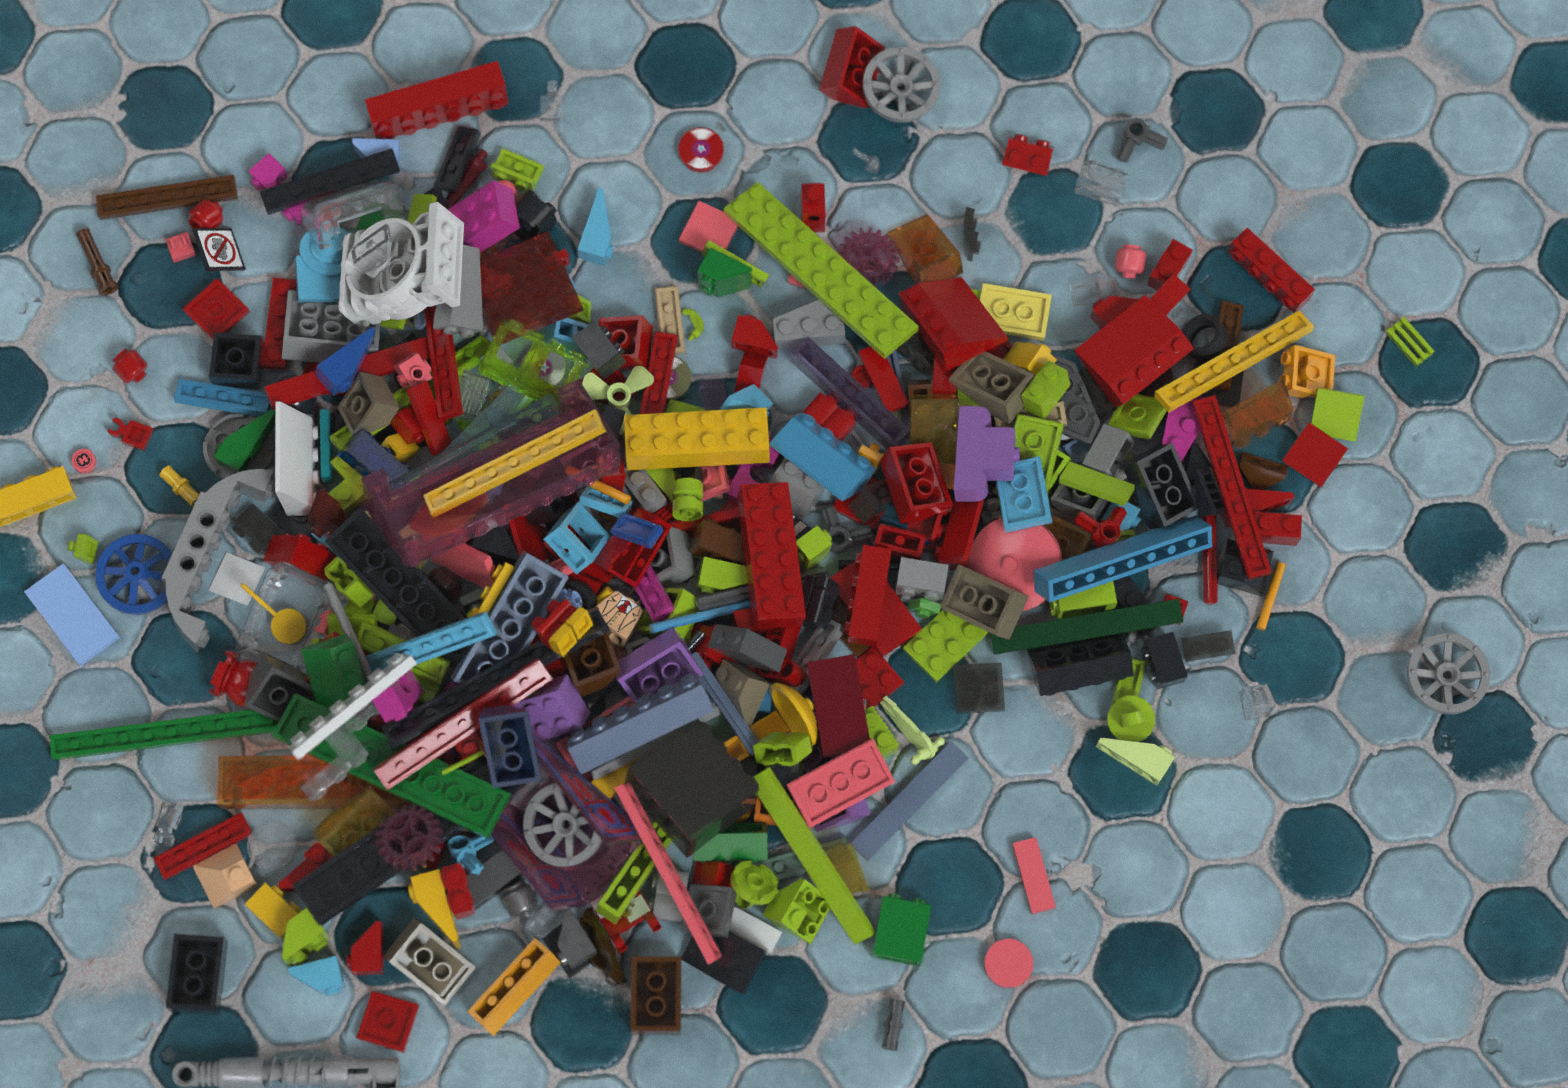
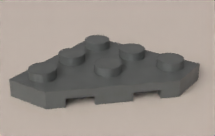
[1053,355,1101,446]

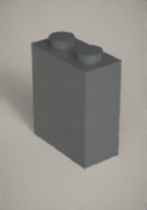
[708,624,787,672]

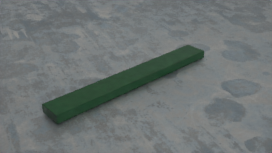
[990,599,1183,655]

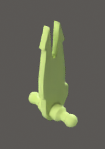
[880,696,945,765]

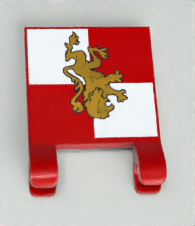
[589,891,662,953]

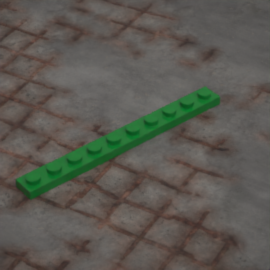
[49,710,279,761]

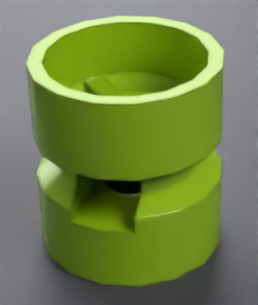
[672,478,703,521]

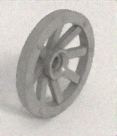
[863,47,941,123]
[1407,633,1490,714]
[523,783,605,867]

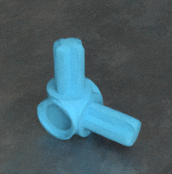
[447,835,494,875]

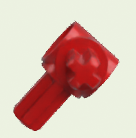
[1074,506,1127,548]

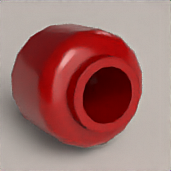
[188,199,223,229]
[112,349,148,384]

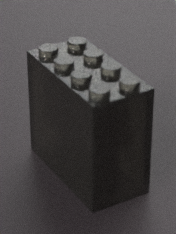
[625,719,760,858]

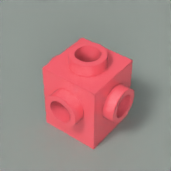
[393,353,433,389]

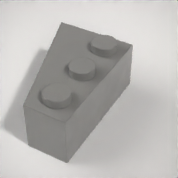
[772,300,845,350]

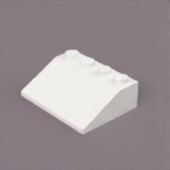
[275,402,320,516]

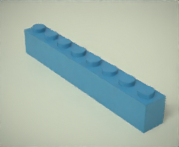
[1033,516,1212,602]

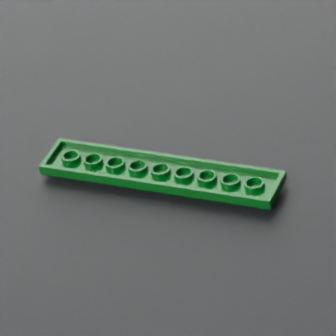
[272,693,511,839]

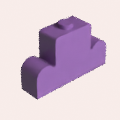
[954,406,1020,502]

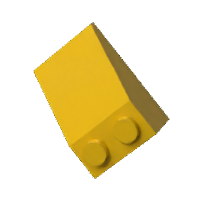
[408,869,461,949]

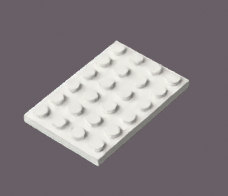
[289,653,417,760]

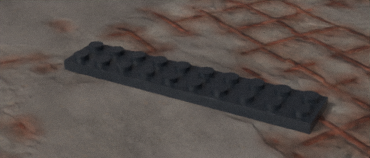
[292,755,526,926]

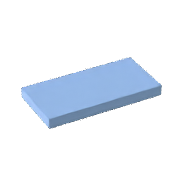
[24,563,120,666]

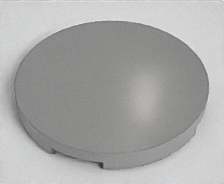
[203,413,275,479]

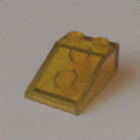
[909,395,959,465]
[312,788,397,856]

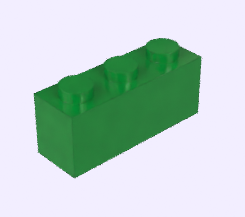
[694,822,768,863]

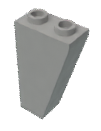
[433,245,483,338]

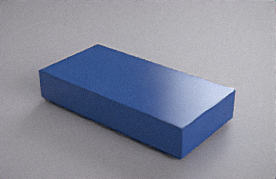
[610,512,664,549]

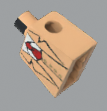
[597,591,643,650]

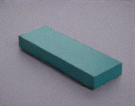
[320,409,333,484]

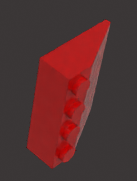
[898,277,1008,371]
[1073,295,1194,407]

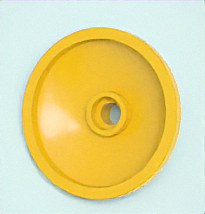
[769,683,817,747]

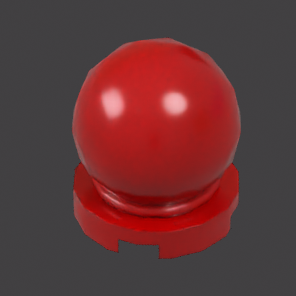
[209,650,258,708]

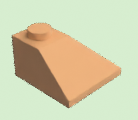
[192,843,258,909]

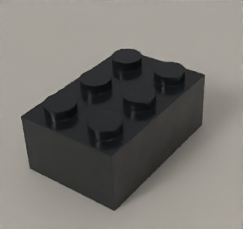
[1122,442,1199,529]
[165,934,228,1016]

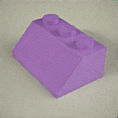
[616,626,704,704]

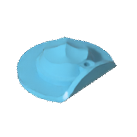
[299,225,349,276]

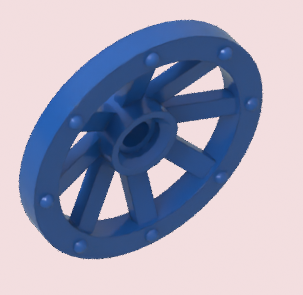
[95,534,172,615]

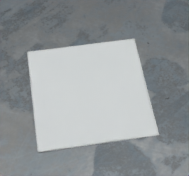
[209,552,265,606]

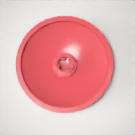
[968,518,1063,611]

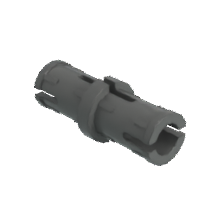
[882,999,905,1051]

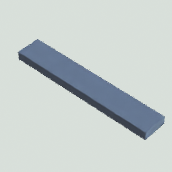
[850,742,968,861]

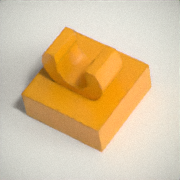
[858,442,883,475]

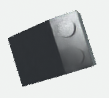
[681,929,768,995]

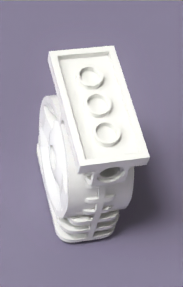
[338,202,464,328]

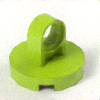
[1107,696,1155,742]
[730,861,779,909]

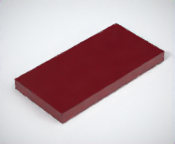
[807,654,870,759]

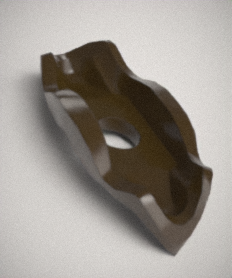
[579,906,628,985]

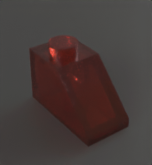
[307,488,348,539]

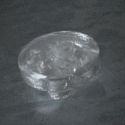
[247,821,297,871]

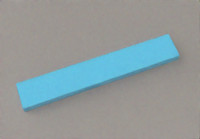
[365,611,497,672]

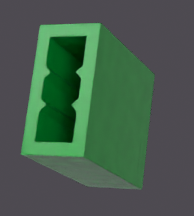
[872,894,932,967]

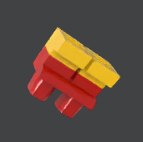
[531,599,593,657]

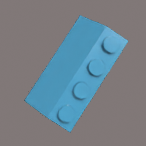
[769,413,876,501]

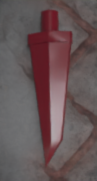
[445,149,488,209]

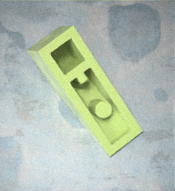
[1096,738,1175,786]

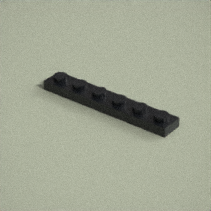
[259,148,400,215]

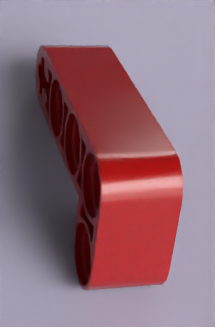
[756,627,807,687]

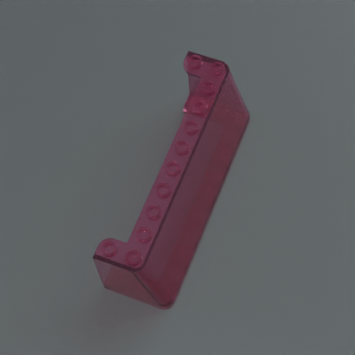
[361,379,621,567]

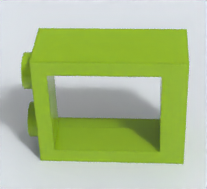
[1049,581,1117,620]

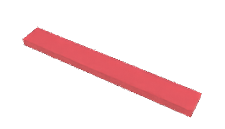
[615,782,722,964]

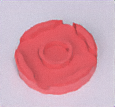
[984,939,1033,988]

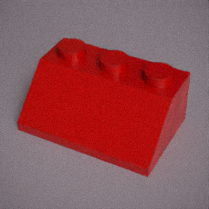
[819,26,885,108]
[879,442,953,523]
[934,499,984,571]

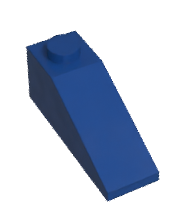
[316,327,376,396]

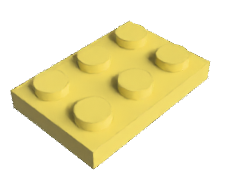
[980,283,1052,341]

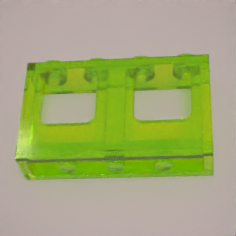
[477,319,590,414]

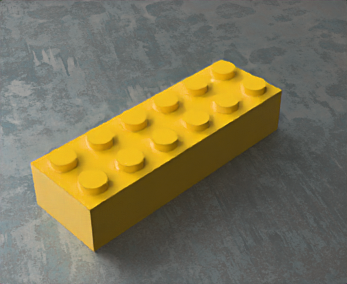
[624,407,770,471]

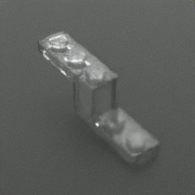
[300,700,380,802]

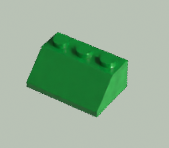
[300,633,372,713]

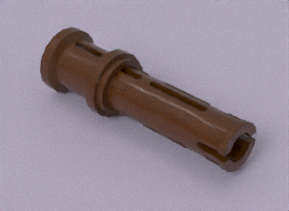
[76,228,119,296]

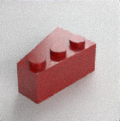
[592,508,672,588]

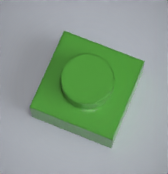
[907,598,941,618]

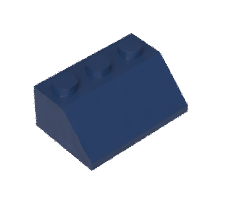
[479,705,542,788]

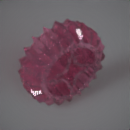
[838,227,900,287]
[376,804,443,871]

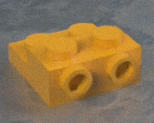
[1279,345,1335,399]

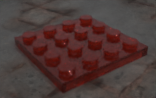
[480,231,584,346]

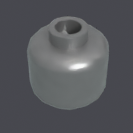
[502,881,538,919]

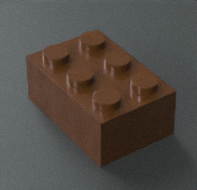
[631,956,682,1035]

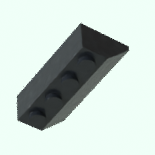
[1027,633,1134,696]

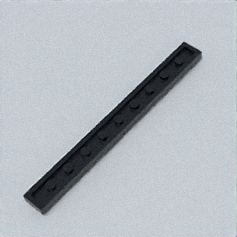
[381,609,610,749]

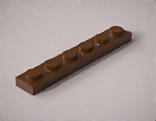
[96,175,238,220]

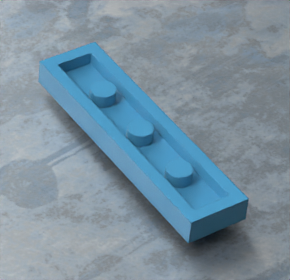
[174,379,271,417]

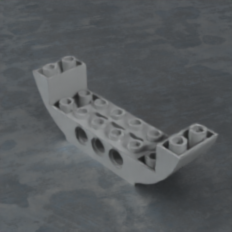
[162,469,275,653]

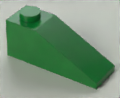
[214,409,276,474]

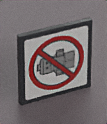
[192,228,246,271]

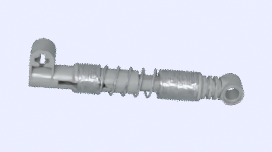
[172,1055,401,1088]

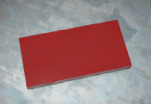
[830,561,922,657]

